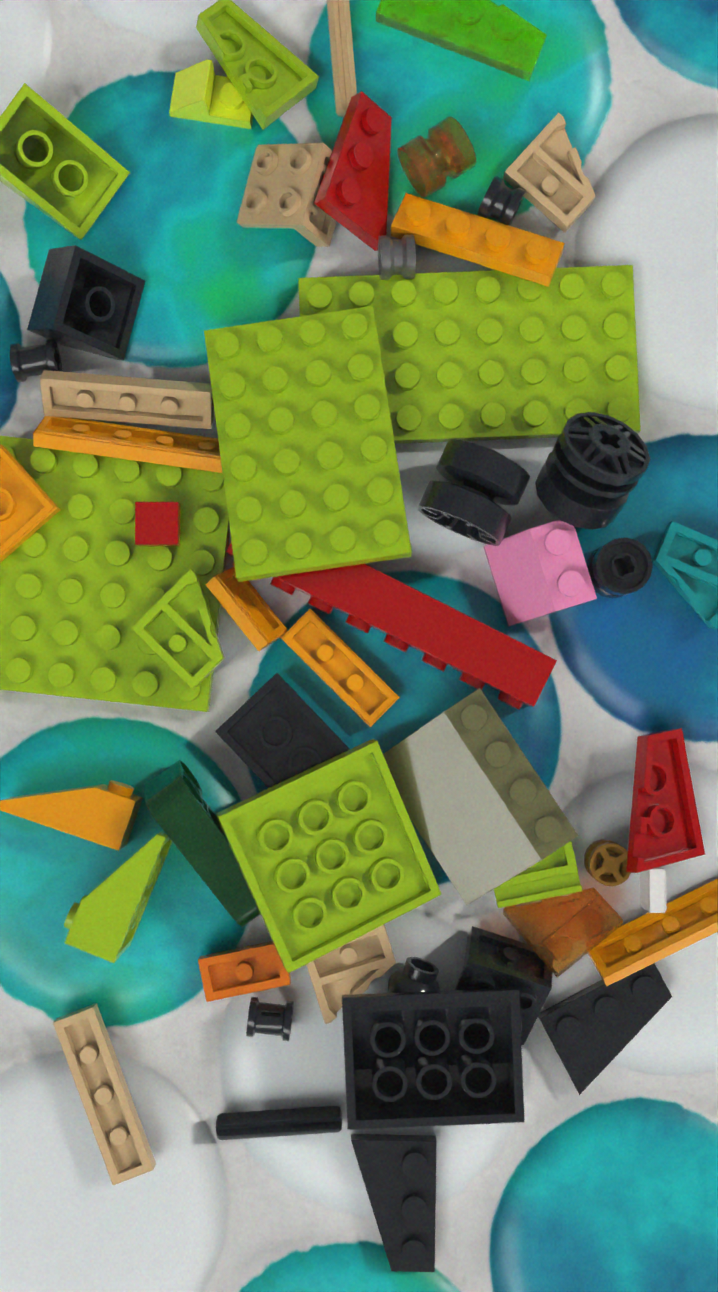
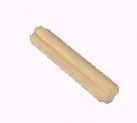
[327,0,357,117]

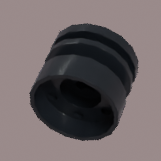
[535,412,650,530]

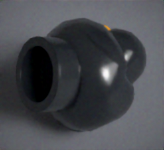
[388,957,440,993]

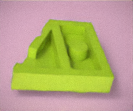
[132,569,225,689]

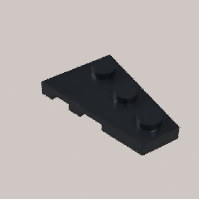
[538,963,672,1095]
[351,1134,436,1272]

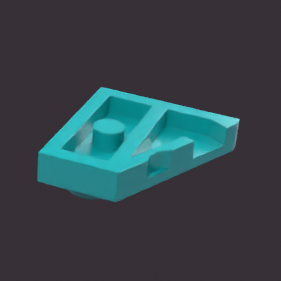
[652,521,718,630]

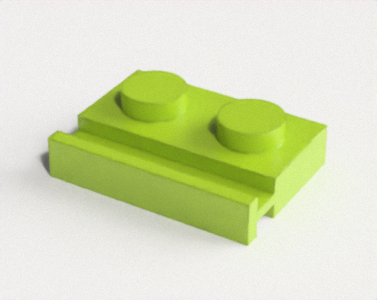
[494,841,583,908]

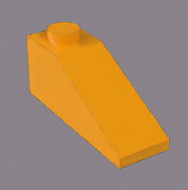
[0,780,143,851]

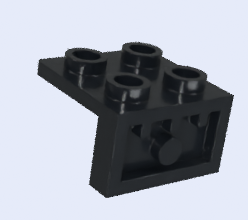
[454,926,553,1045]

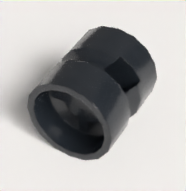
[586,537,653,598]

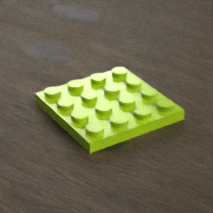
[216,739,442,973]

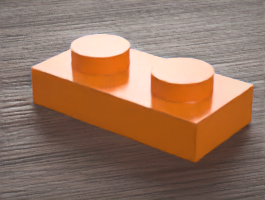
[198,941,291,1002]

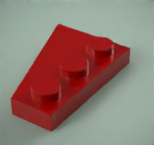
[314,91,392,251]
[626,728,705,873]

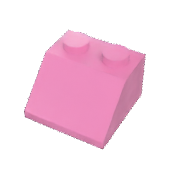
[484,520,597,626]

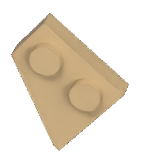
[306,924,396,1024]

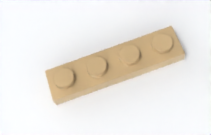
[40,370,214,429]
[53,1003,156,1185]

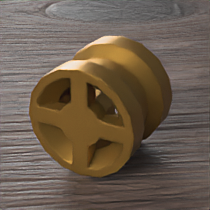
[584,839,631,886]

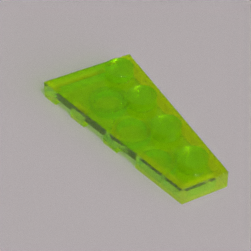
[376,0,547,81]

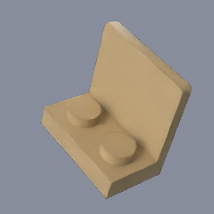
[237,143,336,247]

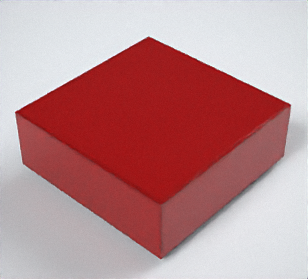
[135,502,180,546]

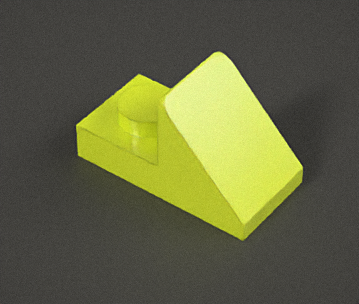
[169,60,253,129]

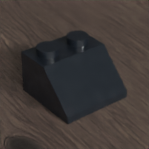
[27,245,145,360]

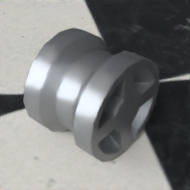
[378,234,416,280]

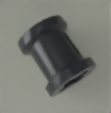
[10,339,62,382]
[246,997,294,1041]

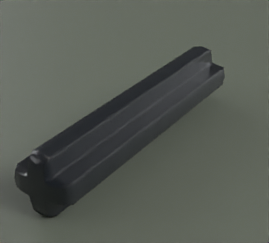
[216,1106,342,1140]

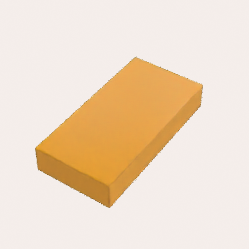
[206,567,288,651]

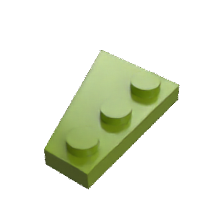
[196,0,319,130]

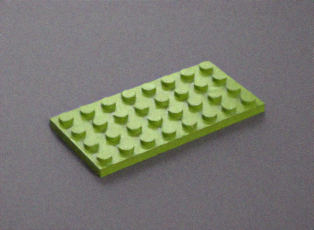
[298,265,641,444]

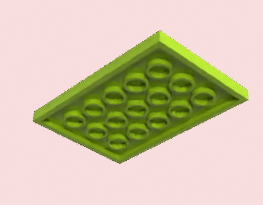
[204,306,412,582]

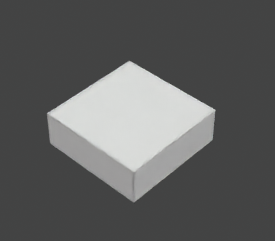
[640,867,667,913]

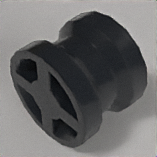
[477,176,526,226]

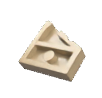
[503,112,595,233]

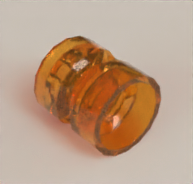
[397,116,477,198]

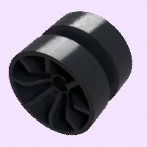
[418,439,530,546]

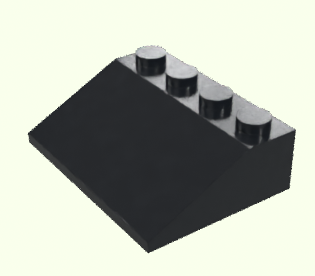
[342,988,525,1130]

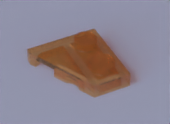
[503,887,623,978]

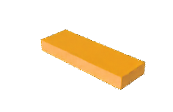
[281,608,400,727]

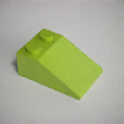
[0,83,130,240]
[64,830,172,963]

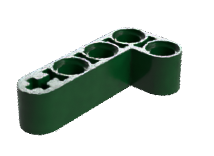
[144,760,261,927]

